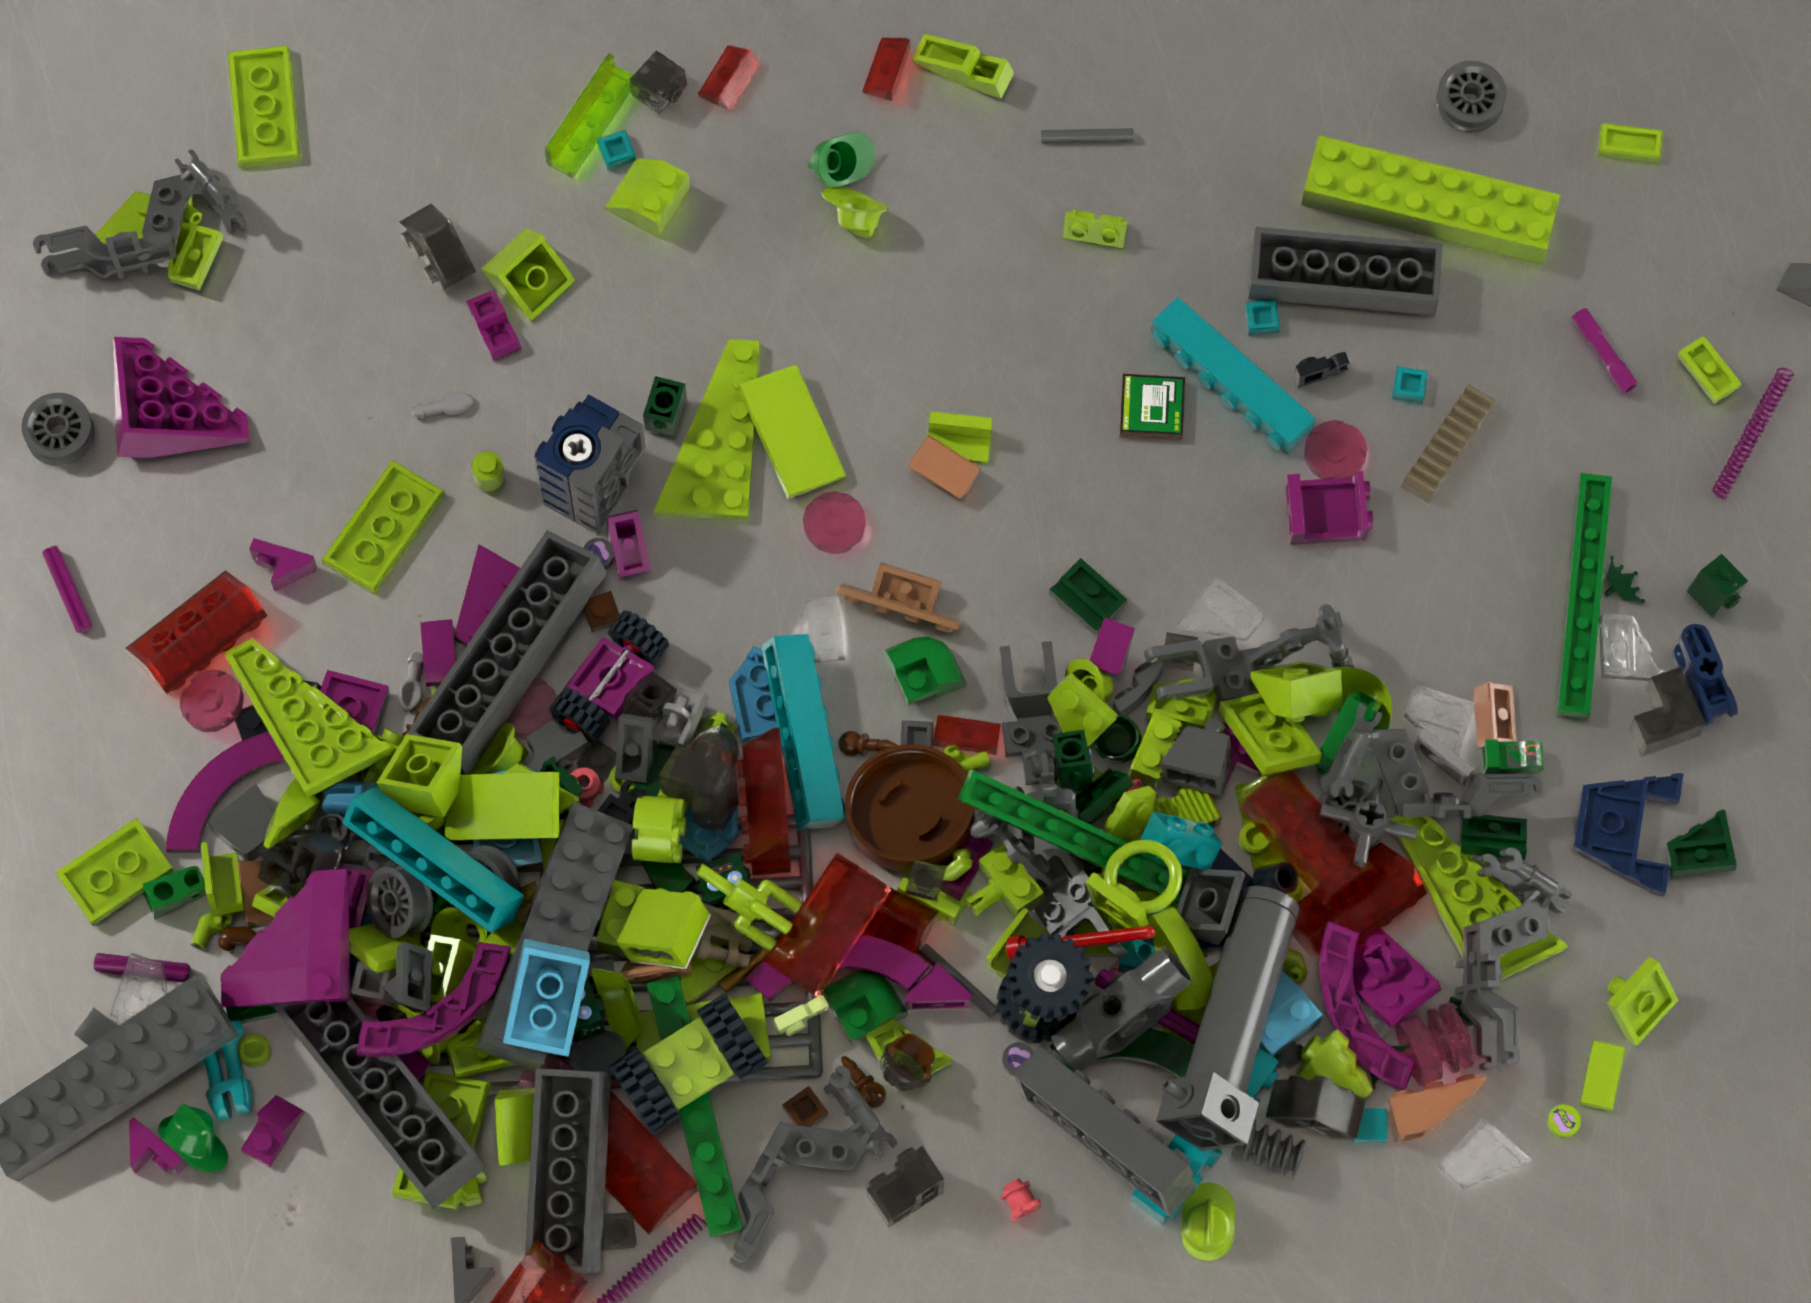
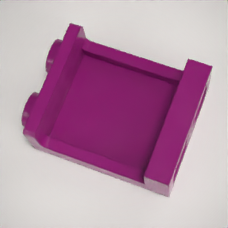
[1285,471,1373,545]

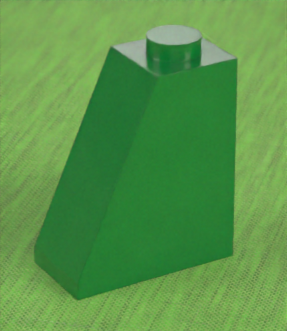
[1313,688,1383,775]

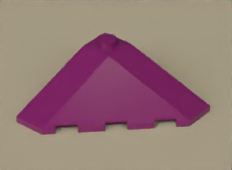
[113,337,249,458]
[221,869,350,1008]

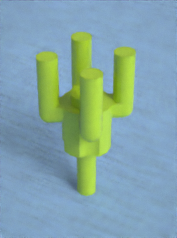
[696,864,802,952]

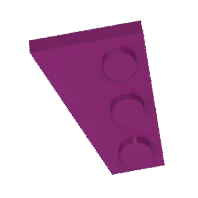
[454,544,520,647]

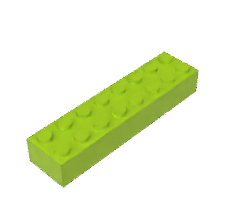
[1301,135,1561,264]

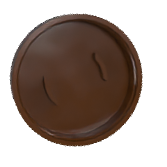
[845,744,976,872]

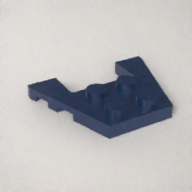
[1572,773,1684,896]

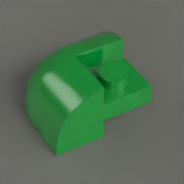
[883,636,967,705]
[820,970,909,1044]

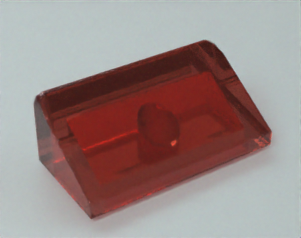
[863,38,911,101]
[698,45,760,111]
[933,714,1001,755]

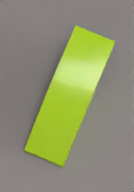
[912,33,1014,99]
[263,779,324,849]
[1148,907,1214,1010]

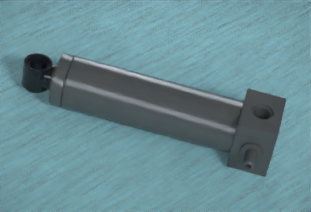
[1156,862,1300,1151]

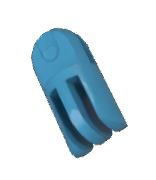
[322,782,381,814]

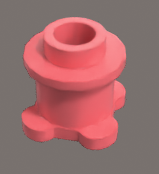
[570,768,604,808]
[1000,1179,1042,1222]

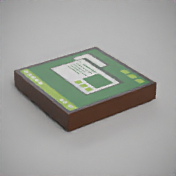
[1120,374,1185,439]

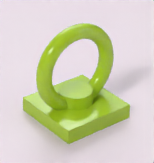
[1086,840,1182,941]

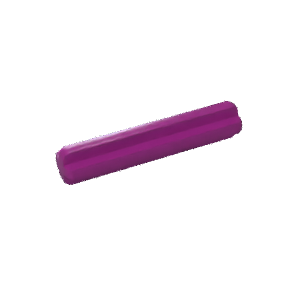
[42,546,92,633]
[93,953,191,982]

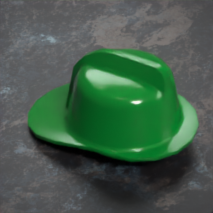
[807,132,875,188]
[158,1104,228,1173]

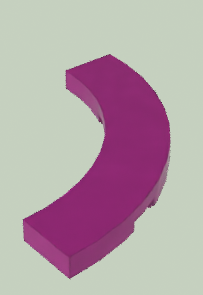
[166,732,286,853]
[1319,921,1416,1090]
[745,934,930,1001]
[357,942,511,1057]

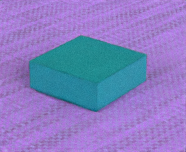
[596,130,636,170]
[1245,300,1280,335]
[1392,366,1428,404]
[1353,1108,1387,1143]

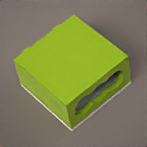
[617,888,711,969]

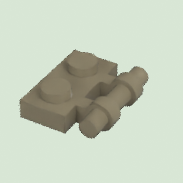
[694,904,757,968]

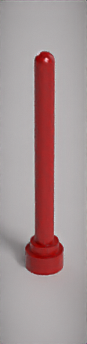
[1006,925,1155,961]

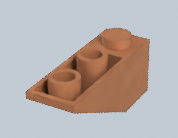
[1386,1074,1486,1144]

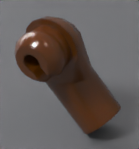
[218,926,257,951]

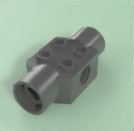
[1051,946,1192,1071]

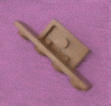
[837,563,963,633]

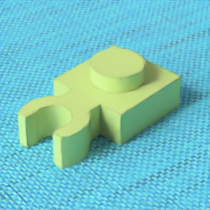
[773,995,829,1036]

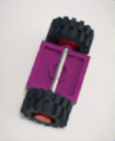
[549,610,669,744]

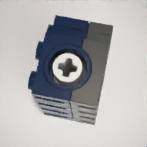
[534,394,646,535]

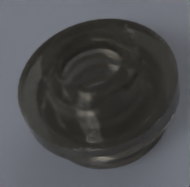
[1274,1040,1304,1070]

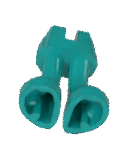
[203,1021,252,1122]

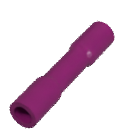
[1571,308,1638,394]

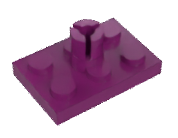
[1353,928,1442,1028]

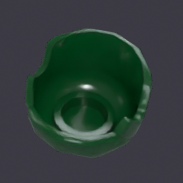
[1094,716,1142,764]

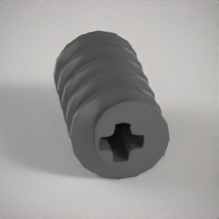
[1231,1119,1306,1180]

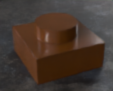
[583,591,620,633]
[782,1086,828,1127]

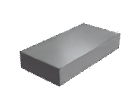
[1415,728,1475,786]

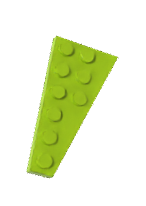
[653,339,760,521]
[224,638,394,798]
[1389,815,1568,981]

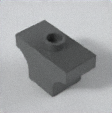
[526,720,589,772]

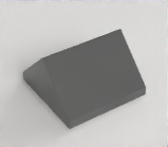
[1177,868,1245,945]

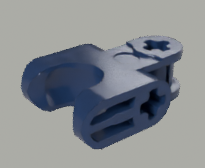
[1672,624,1738,726]

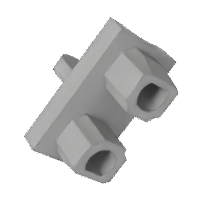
[657,689,710,750]

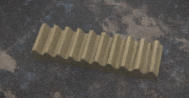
[1402,384,1496,503]

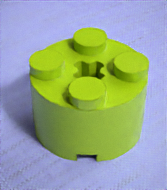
[632,796,687,863]

